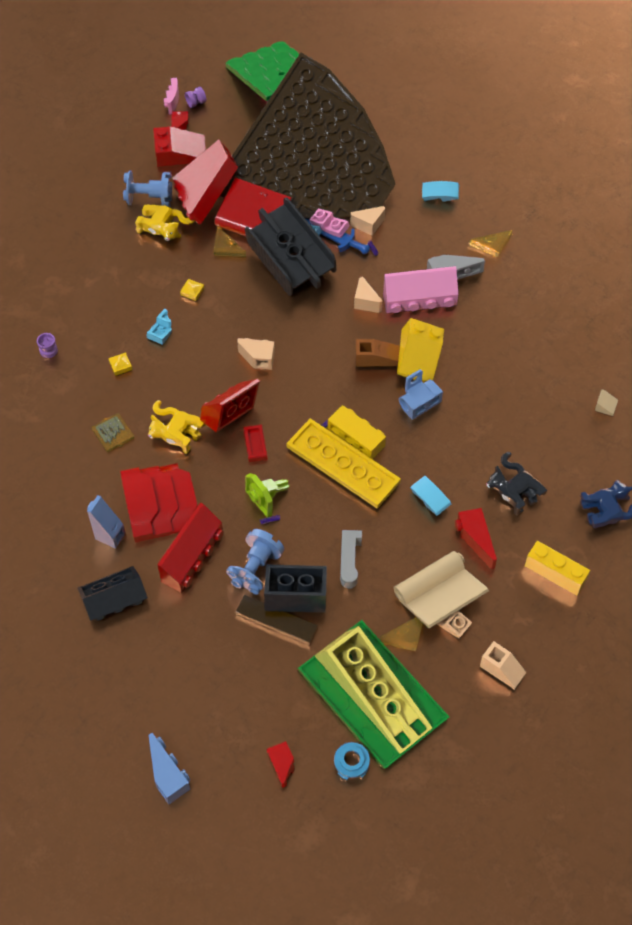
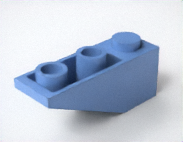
[87,495,125,549]
[149,733,190,804]

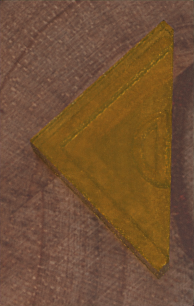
[214,226,246,257]
[469,230,512,257]
[380,617,423,651]

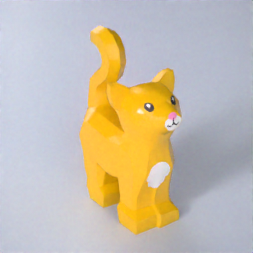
[135,204,195,241]
[148,400,206,454]

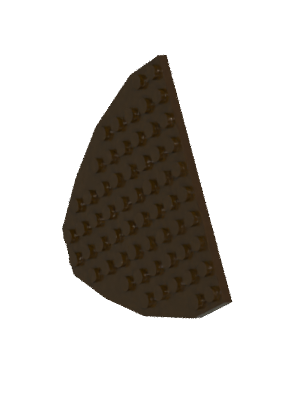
[220,52,396,219]

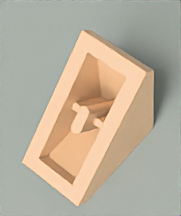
[350,206,385,236]
[354,277,382,313]

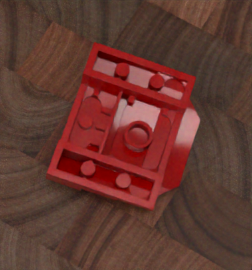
[120,463,197,543]

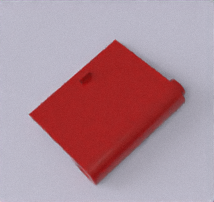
[215,178,292,237]

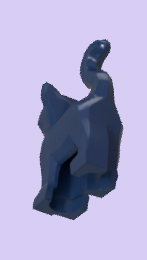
[580,480,632,528]

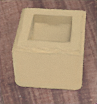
[595,389,618,416]

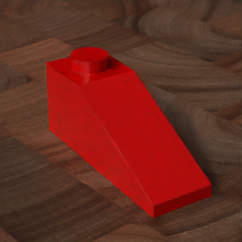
[455,508,497,569]

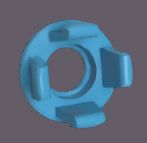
[334,742,370,780]

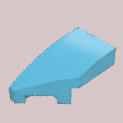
[147,309,172,344]

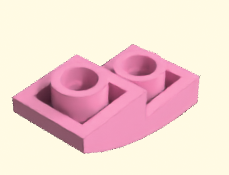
[164,78,179,114]
[309,208,350,238]

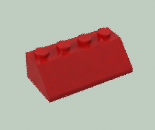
[157,502,224,593]

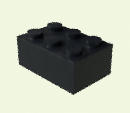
[264,565,327,613]

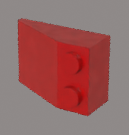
[153,126,206,167]

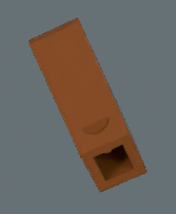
[355,339,400,367]

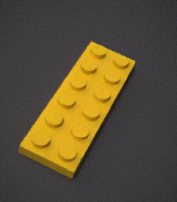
[286,418,401,509]

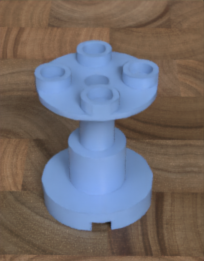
[123,171,172,207]
[226,529,285,594]

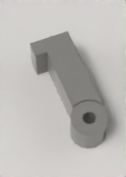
[340,530,362,589]

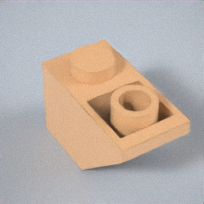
[237,338,275,370]
[480,641,526,690]

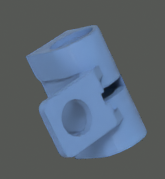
[399,369,443,420]

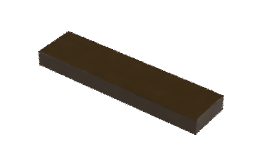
[236,595,318,645]

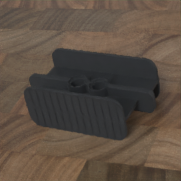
[245,197,337,296]

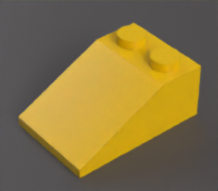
[397,318,444,383]

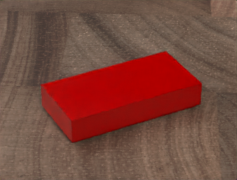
[243,424,268,462]

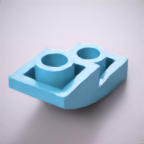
[422,181,459,202]
[410,476,452,516]

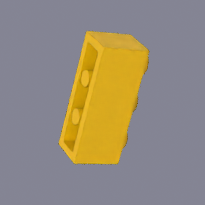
[328,405,386,459]
[525,541,590,596]

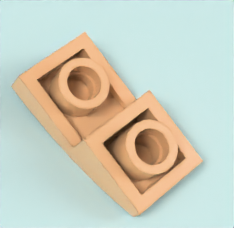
[437,611,472,638]

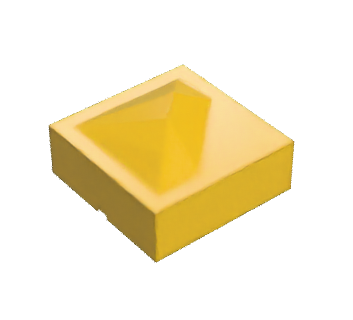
[180,279,204,301]
[108,352,132,376]

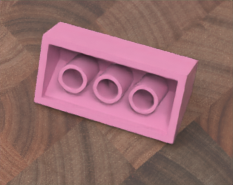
[383,266,458,313]

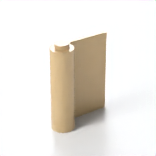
[393,551,489,628]

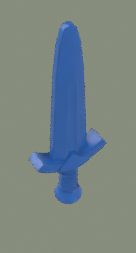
[305,219,370,254]

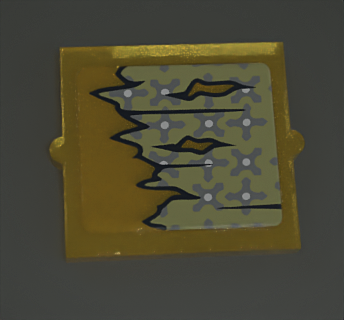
[91,413,134,452]

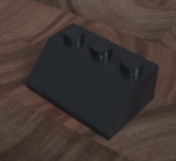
[77,566,148,621]

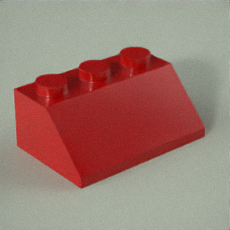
[200,379,260,432]

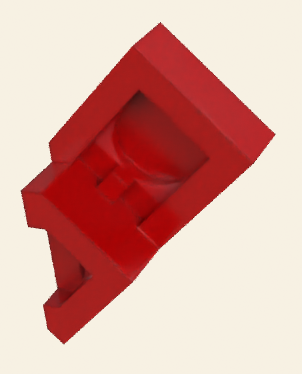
[171,111,189,131]
[266,741,295,788]

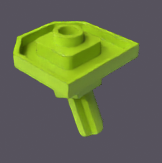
[245,473,289,518]

